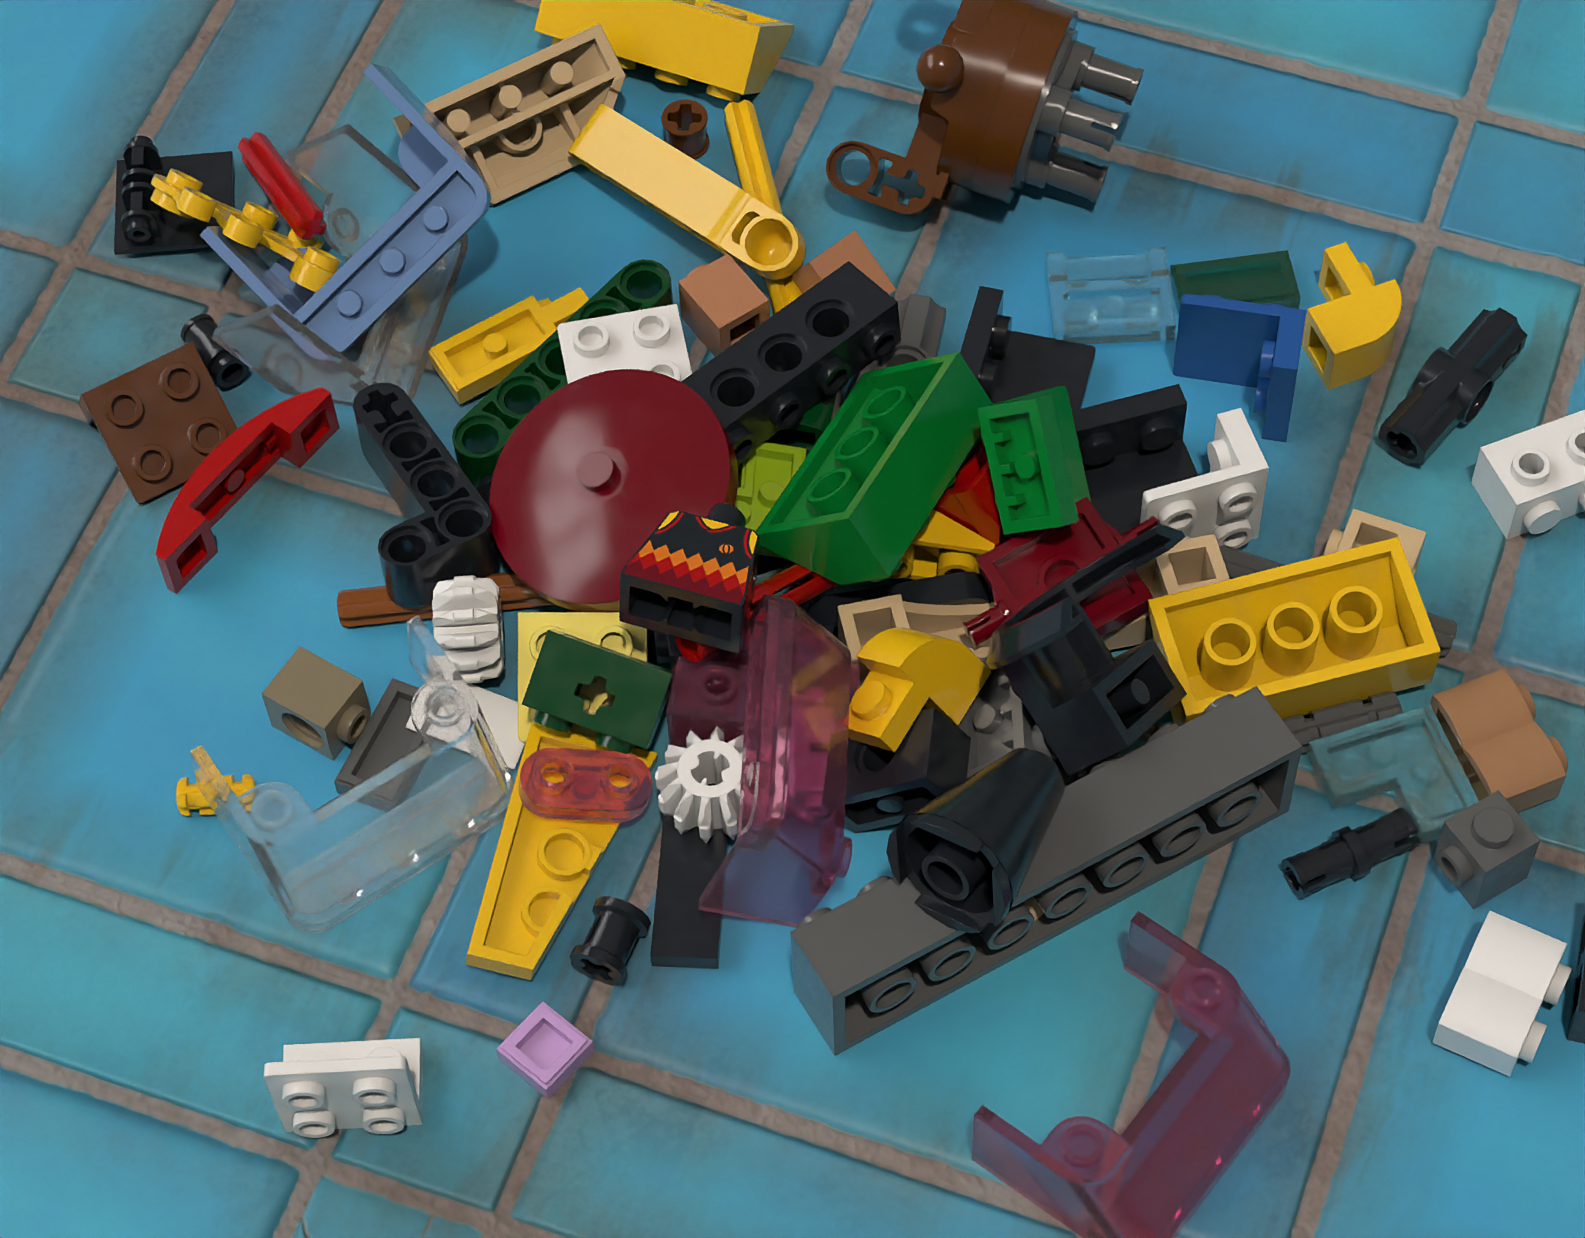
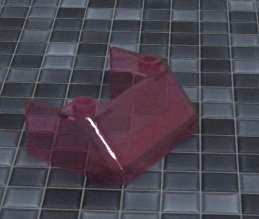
[698,594,860,927]
[972,911,1290,1238]

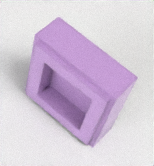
[496,1002,595,1099]

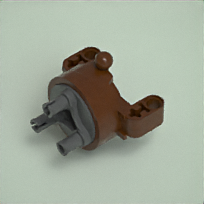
[826,0,1144,215]

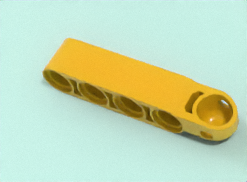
[567,103,806,280]

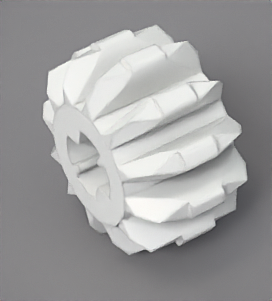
[432,575,505,683]
[655,726,768,843]

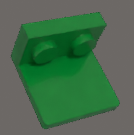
[977,386,1091,535]

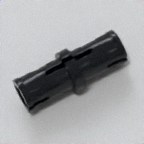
[1282,807,1420,899]

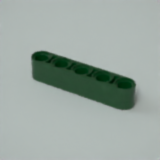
[452,259,673,489]

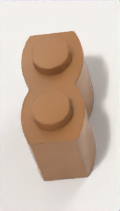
[1426,668,1568,813]

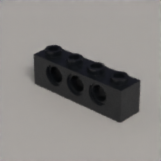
[681,261,901,465]

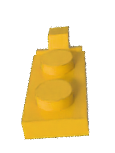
[428,287,589,405]

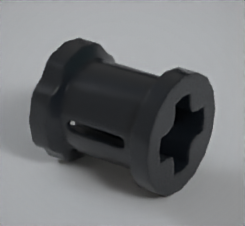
[570,896,651,986]

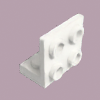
[557,304,692,384]
[1140,408,1269,549]
[264,1038,424,1138]

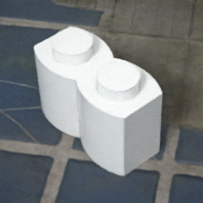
[1432,911,1572,1077]

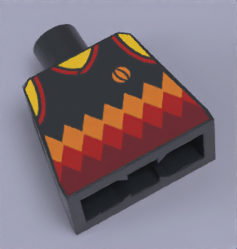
[619,503,760,653]

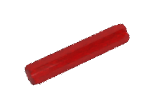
[238,132,327,241]

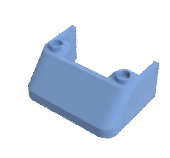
[200,63,491,355]

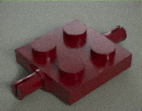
[962,496,1158,647]

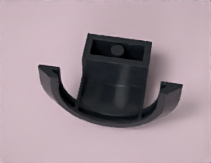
[986,524,1187,776]

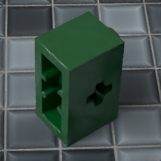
[521,629,677,755]

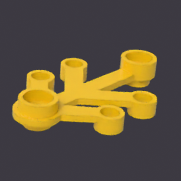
[150,169,342,292]

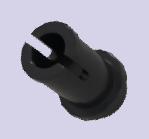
[180,314,249,387]

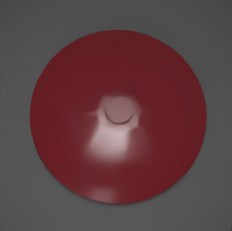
[489,369,738,613]

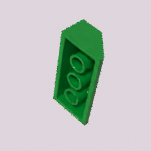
[755,352,993,585]

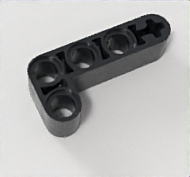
[353,383,499,608]

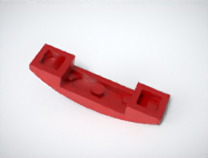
[155,387,340,594]

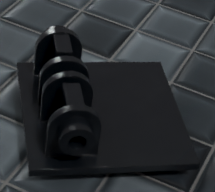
[114,136,233,255]

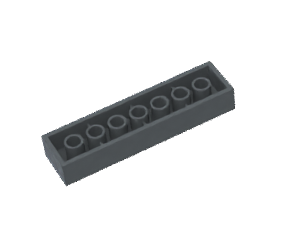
[790,686,1302,1056]

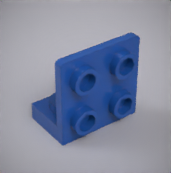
[1173,294,1307,442]

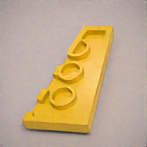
[466,722,658,980]

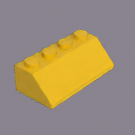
[534,0,794,102]
[1148,537,1441,727]

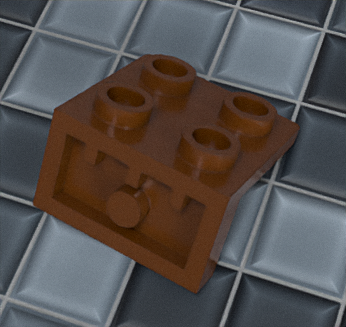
[78,341,238,504]

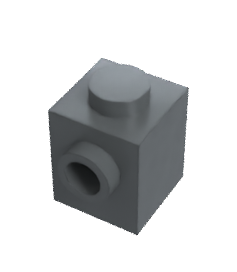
[1433,790,1540,909]

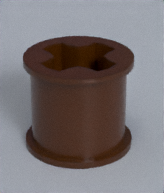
[661,100,710,160]

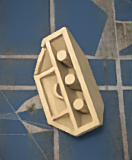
[392,23,626,206]

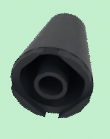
[886,748,1065,933]

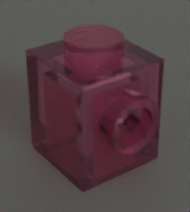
[667,656,768,747]

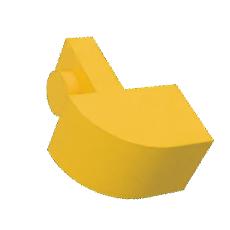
[1301,242,1402,390]
[837,628,992,752]

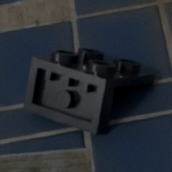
[960,286,1096,411]
[1072,384,1198,534]

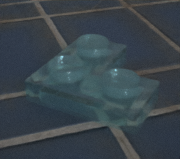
[1306,705,1479,845]

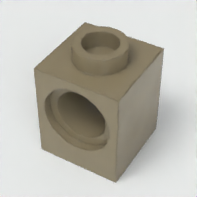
[261,646,371,761]

